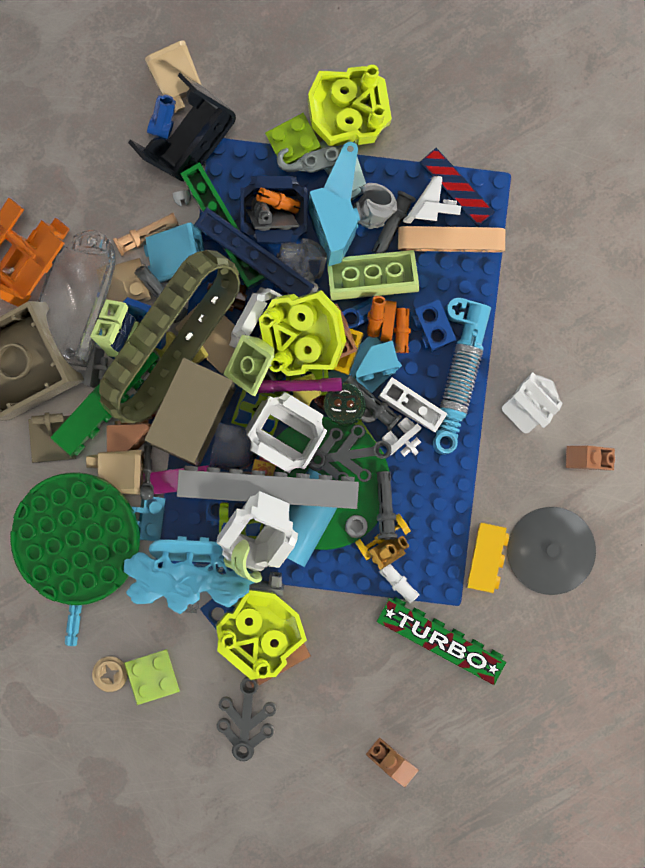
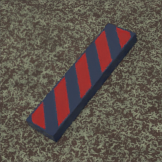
[420,148,495,227]

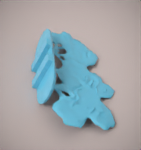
[124,536,255,614]

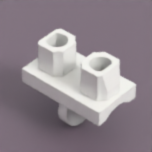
[382,417,422,457]

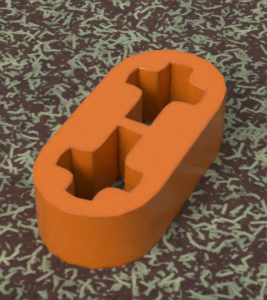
[380,300,397,342]

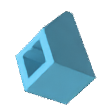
[355,341,399,382]

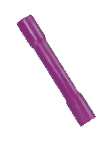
[257,378,342,394]

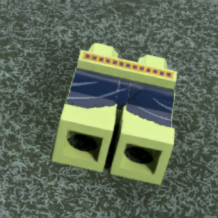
[90,299,140,358]

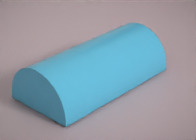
[287,468,337,567]

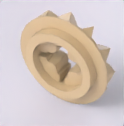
[92,656,128,692]

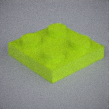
[265,112,322,164]
[124,649,180,705]

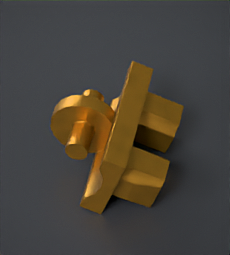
[369,536,409,570]

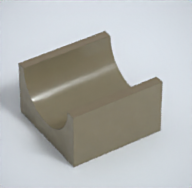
[0,301,84,421]
[145,358,236,467]

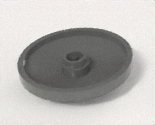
[507,507,596,595]

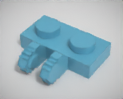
[131,497,166,541]

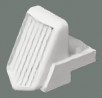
[403,176,461,223]
[502,372,563,433]

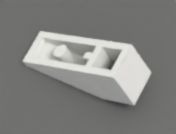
[378,377,447,432]

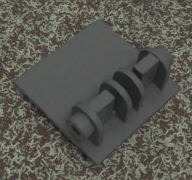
[246,197,299,231]

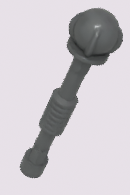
[140,441,154,500]

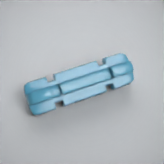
[65,605,82,646]

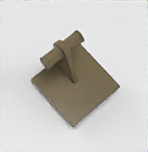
[28,412,76,463]

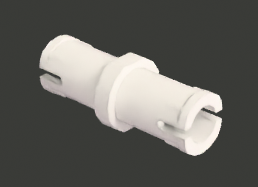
[379,564,420,604]

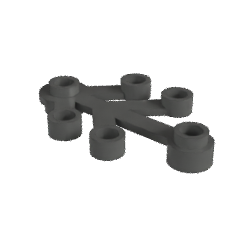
[308,425,392,482]
[217,677,277,761]

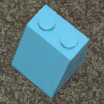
[144,222,205,283]

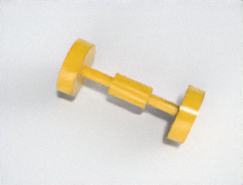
[355,513,411,561]

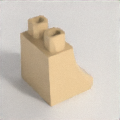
[145,41,201,113]
[86,450,144,495]

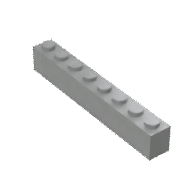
[177,466,359,509]

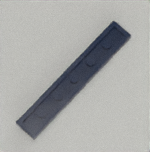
[194,207,315,297]

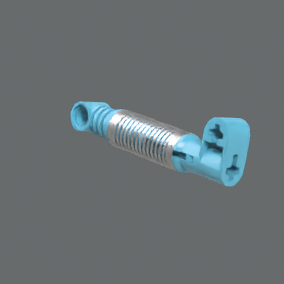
[433,298,491,455]

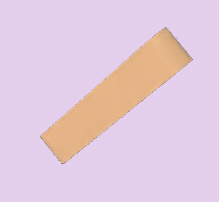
[398,226,506,253]

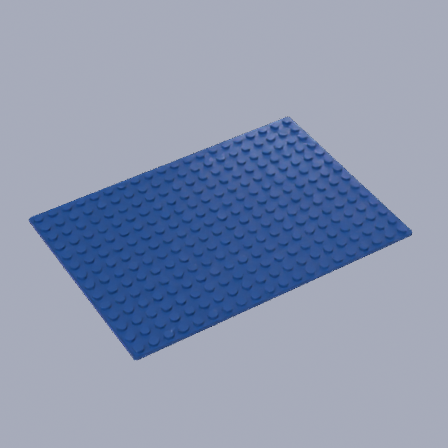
[156,138,511,606]

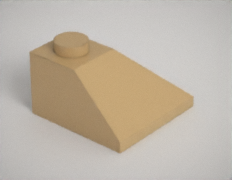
[98,258,152,312]

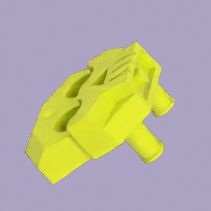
[307,64,392,146]
[258,290,346,376]
[216,589,307,680]

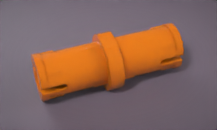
[256,187,301,214]
[367,296,386,338]
[393,308,411,353]

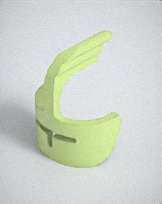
[223,540,262,583]

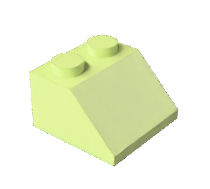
[223,335,274,396]

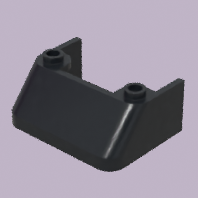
[128,73,236,182]

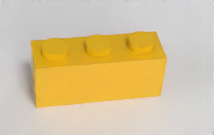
[466,523,509,593]

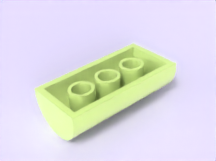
[327,250,419,301]

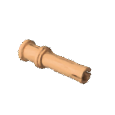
[113,213,179,256]

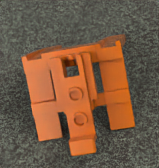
[0,198,70,307]

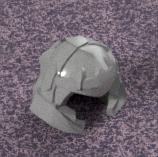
[353,183,397,229]

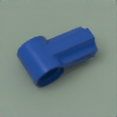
[147,94,176,140]
[342,296,374,330]

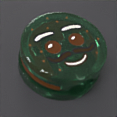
[324,383,366,426]

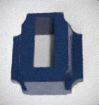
[241,176,307,244]

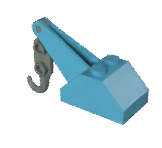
[277,142,360,267]

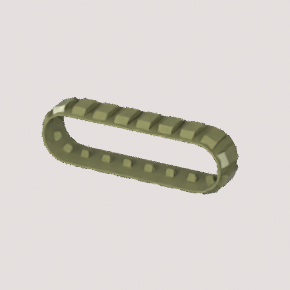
[99,250,240,423]

